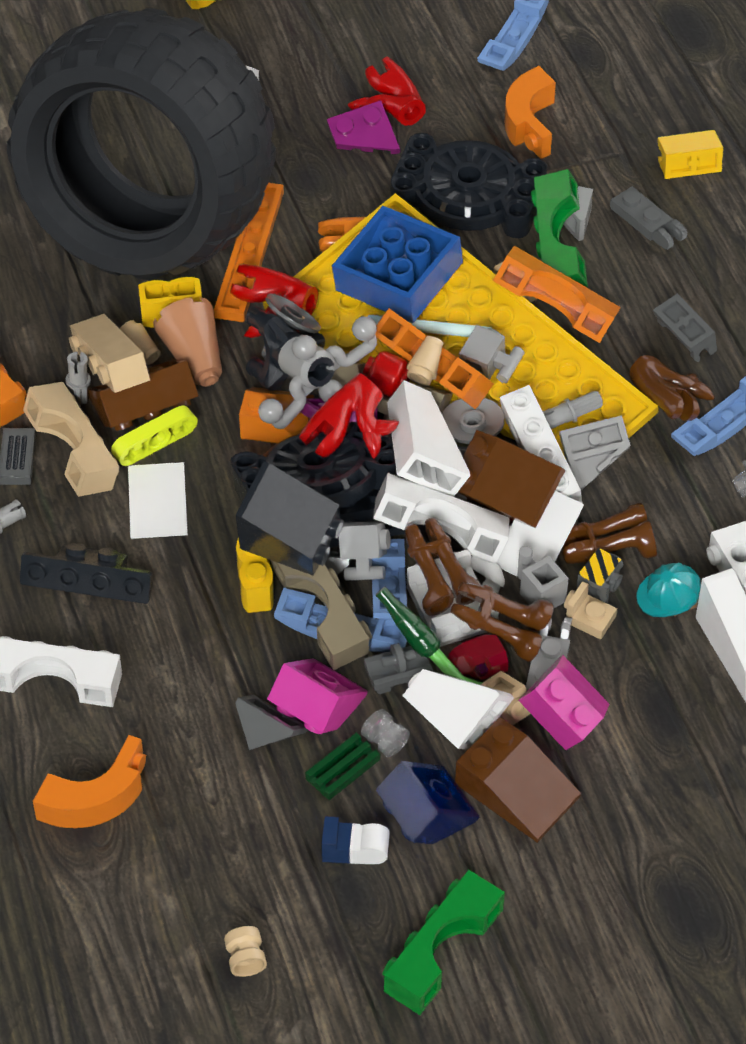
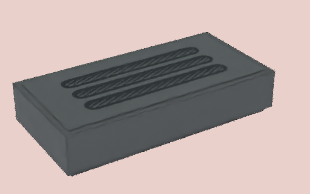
[0,428,36,485]

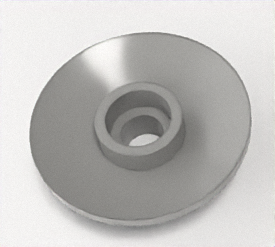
[442,398,504,444]

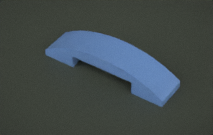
[478,0,549,71]
[671,376,746,456]
[372,539,407,618]
[274,588,407,652]

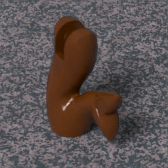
[629,355,715,421]

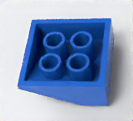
[332,206,463,323]

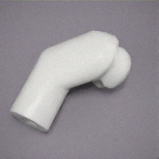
[471,556,505,594]

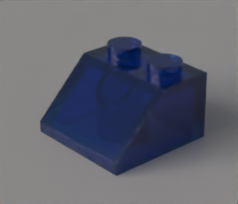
[376,761,480,844]

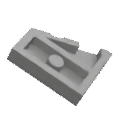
[559,415,631,490]

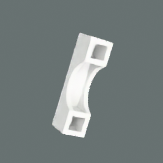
[373,473,509,564]
[0,636,122,707]

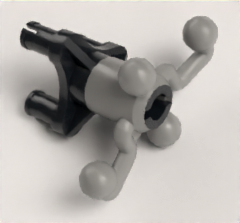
[245,306,377,429]

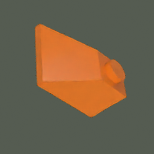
[239,387,314,444]

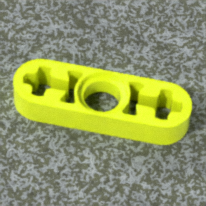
[111,405,198,466]

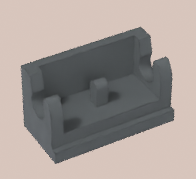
[653,293,717,362]

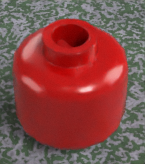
[363,351,410,397]

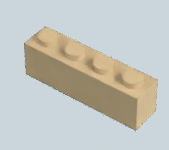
[69,314,150,393]

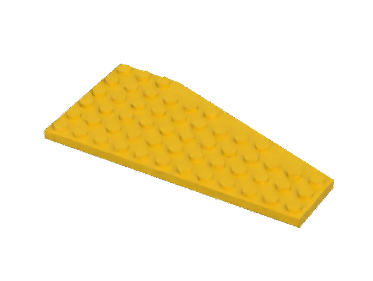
[263,193,658,459]

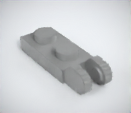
[526,616,572,691]

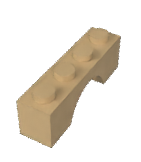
[23,382,119,497]

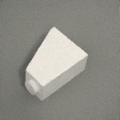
[403,669,514,750]

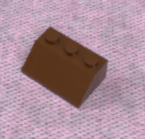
[88,359,199,431]

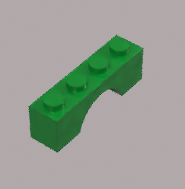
[531,169,588,287]
[382,870,505,1015]

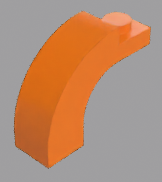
[504,66,556,159]
[33,735,146,828]

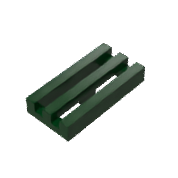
[305,732,380,800]

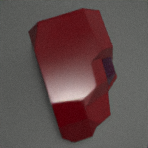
[448,635,509,680]

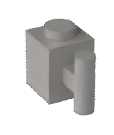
[459,325,525,383]
[339,521,391,581]
[517,546,569,609]

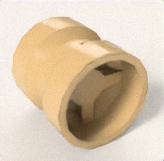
[224,926,267,977]

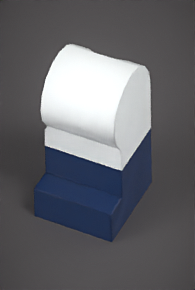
[322,816,390,864]

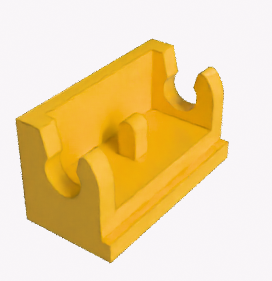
[658,130,723,179]

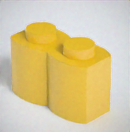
[138,277,202,328]
[236,538,274,613]

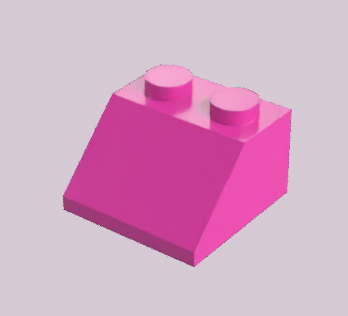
[518,655,610,750]
[267,658,368,734]

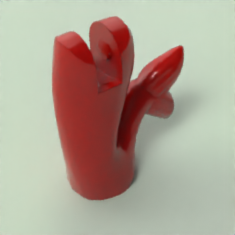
[347,56,426,126]
[230,264,318,338]
[299,373,399,459]

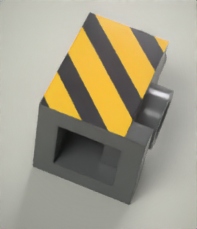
[576,548,624,604]

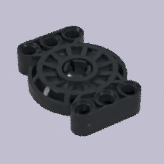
[390,133,547,238]
[230,422,405,509]

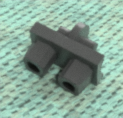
[364,643,433,694]

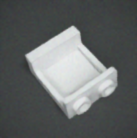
[407,550,499,647]

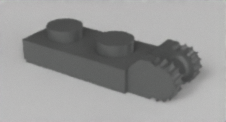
[610,186,688,250]

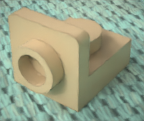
[564,581,617,639]
[480,671,531,725]

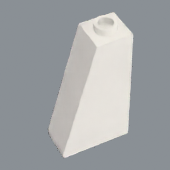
[387,380,470,497]
[696,568,746,702]

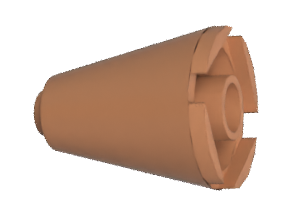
[153,297,222,387]

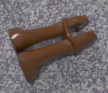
[562,503,657,564]
[405,517,481,616]
[450,582,553,662]

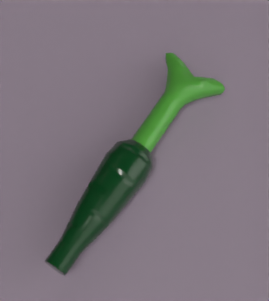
[376,586,483,685]

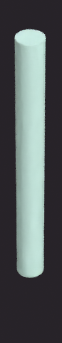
[368,315,492,337]

